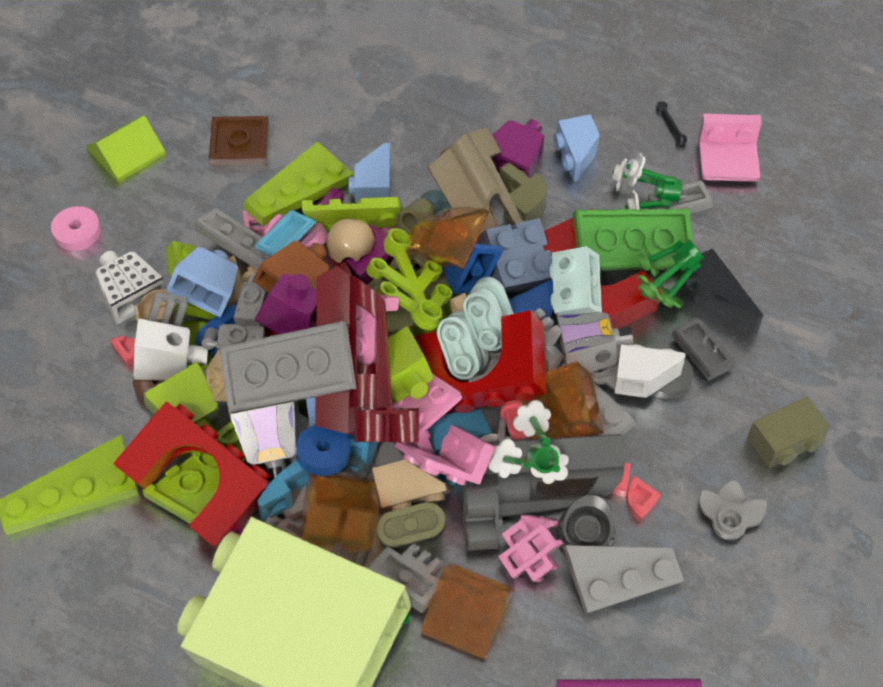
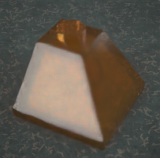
[408,207,490,269]

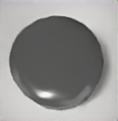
[557,495,616,550]

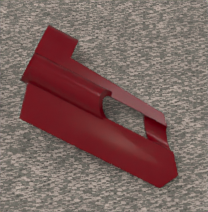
[315,266,419,442]

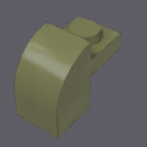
[500,163,547,222]

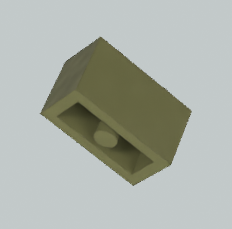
[747,396,830,468]

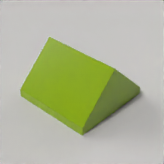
[86,115,166,182]

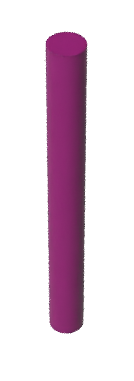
[556,678,702,687]

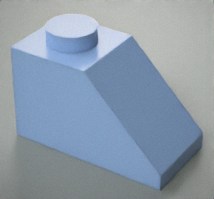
[349,143,391,204]

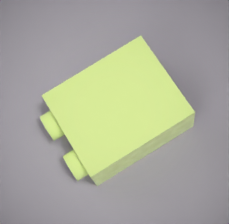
[177,517,411,687]

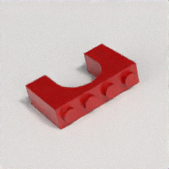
[543,208,661,329]
[414,310,546,416]
[113,401,270,549]

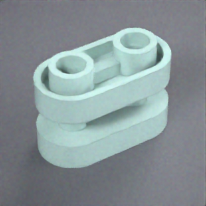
[463,277,514,351]
[437,310,489,379]

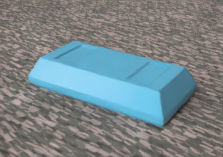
[255,210,316,257]

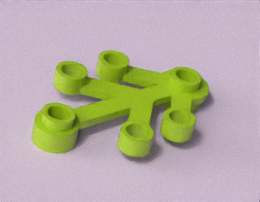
[366,228,453,330]

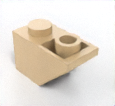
[372,460,453,511]

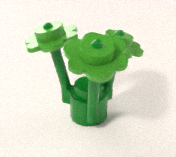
[637,239,705,308]

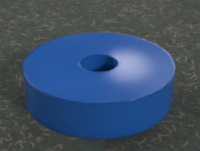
[296,425,350,476]

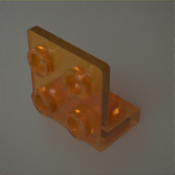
[421,563,516,658]

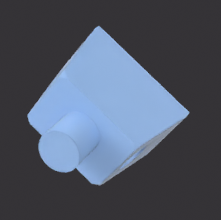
[166,247,238,318]

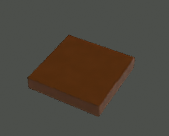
[209,116,269,166]

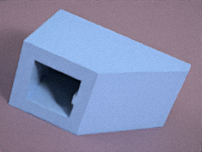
[553,114,600,181]

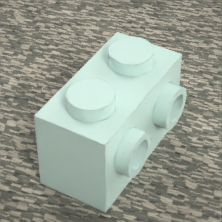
[550,246,602,315]

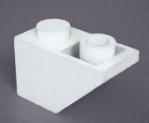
[614,344,685,398]

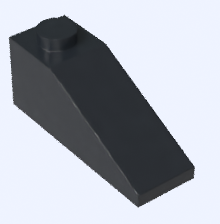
[677,249,764,335]

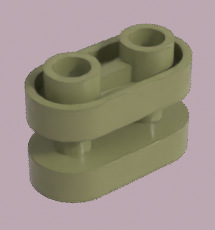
[377,502,445,548]

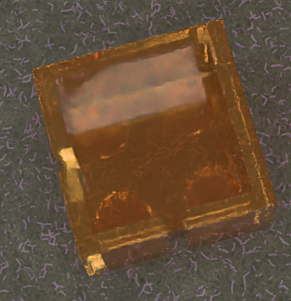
[521,361,605,439]
[302,473,379,552]

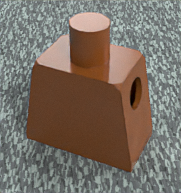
[252,241,329,293]

